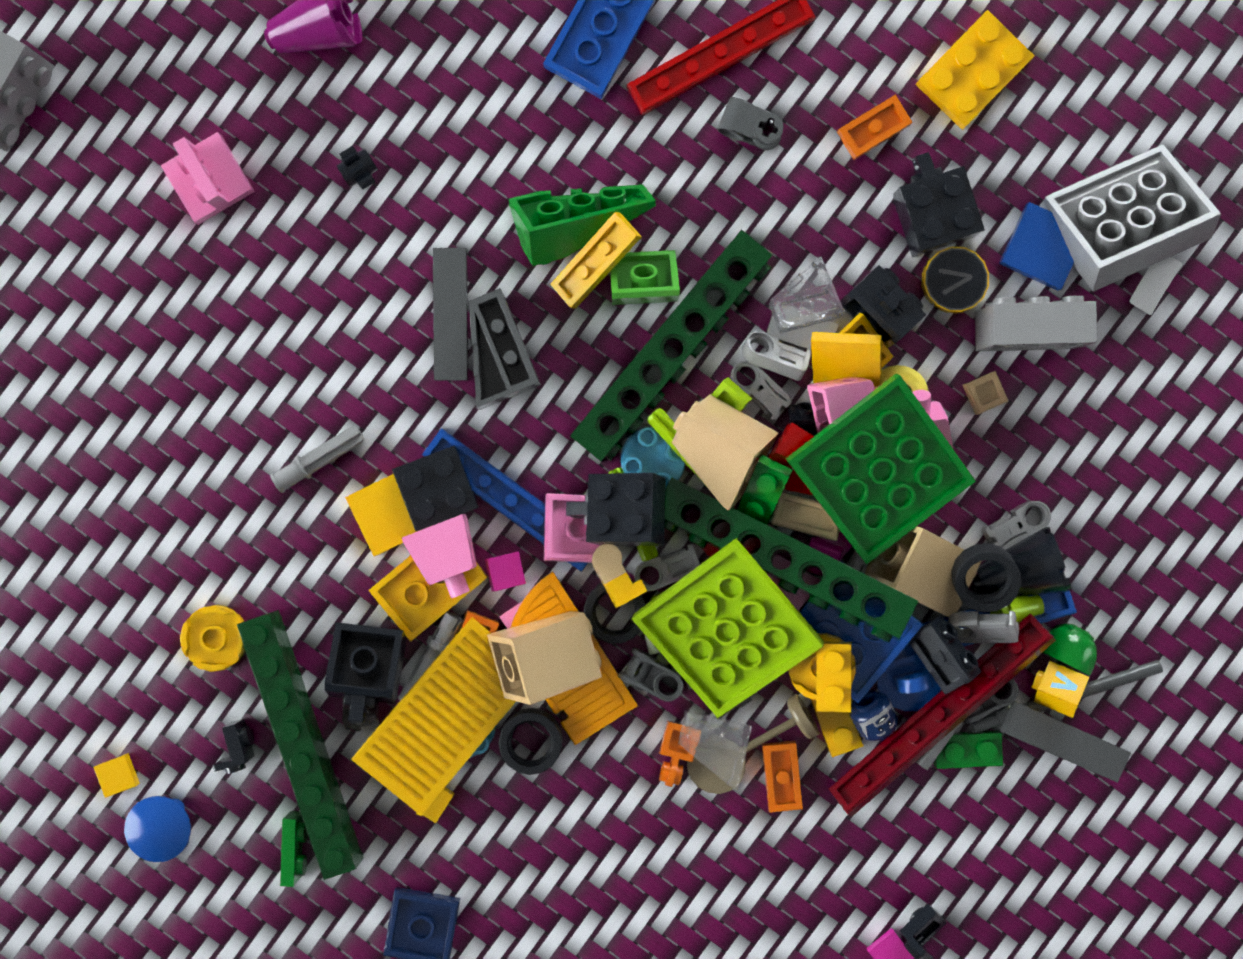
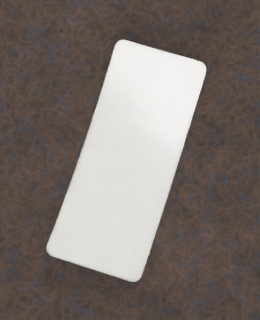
[1130,256,1182,315]

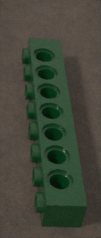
[570,229,772,462]
[664,478,919,643]

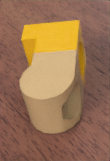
[592,544,647,609]

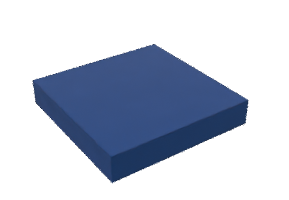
[999,202,1074,291]

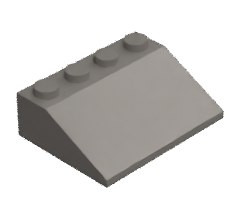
[1044,144,1221,292]

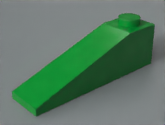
[508,184,656,266]

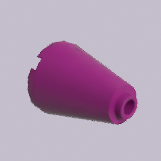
[264,0,362,54]

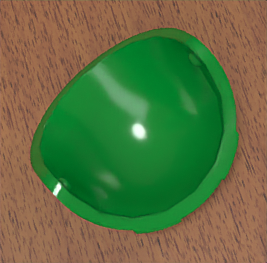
[1043,623,1097,676]

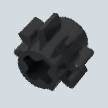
[336,145,378,190]

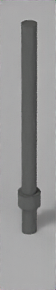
[970,660,1163,733]

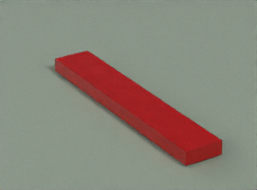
[626,0,816,116]

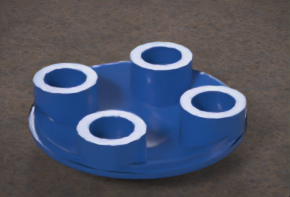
[124,796,191,862]

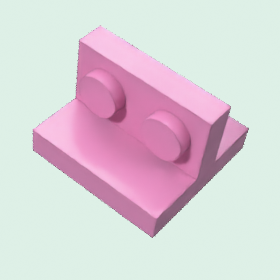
[161,132,255,225]

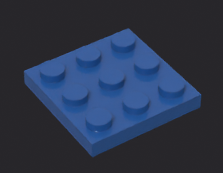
[799,560,923,703]

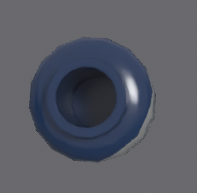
[849,690,898,741]

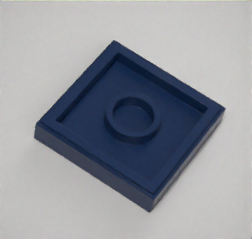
[383,887,461,959]

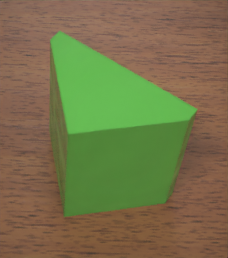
[611,250,680,305]

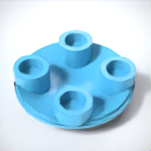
[620,427,685,487]

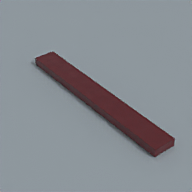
[829,613,1056,817]

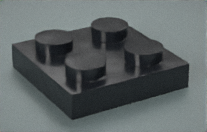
[392,445,480,532]

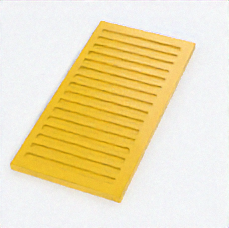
[351,617,516,816]

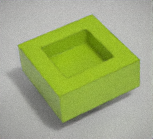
[712,377,752,412]

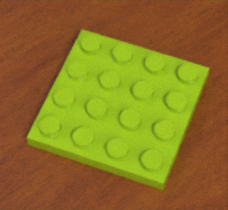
[632,538,824,718]

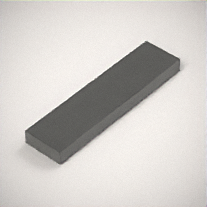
[433,248,468,381]
[1000,701,1131,783]

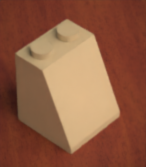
[672,394,779,510]
[865,526,981,617]
[487,611,602,705]

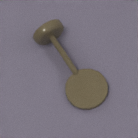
[687,693,820,794]

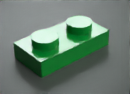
[737,455,793,525]
[934,730,1003,769]
[280,811,308,887]

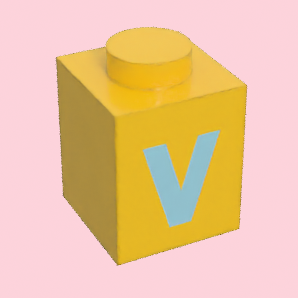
[1031,661,1089,718]

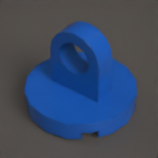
[875,660,941,711]

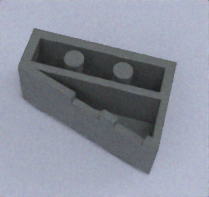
[469,288,541,410]

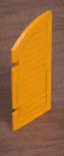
[510,571,638,745]

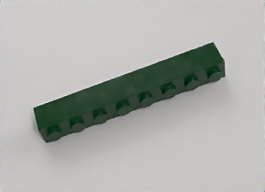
[237,610,364,880]

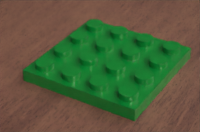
[785,373,976,564]

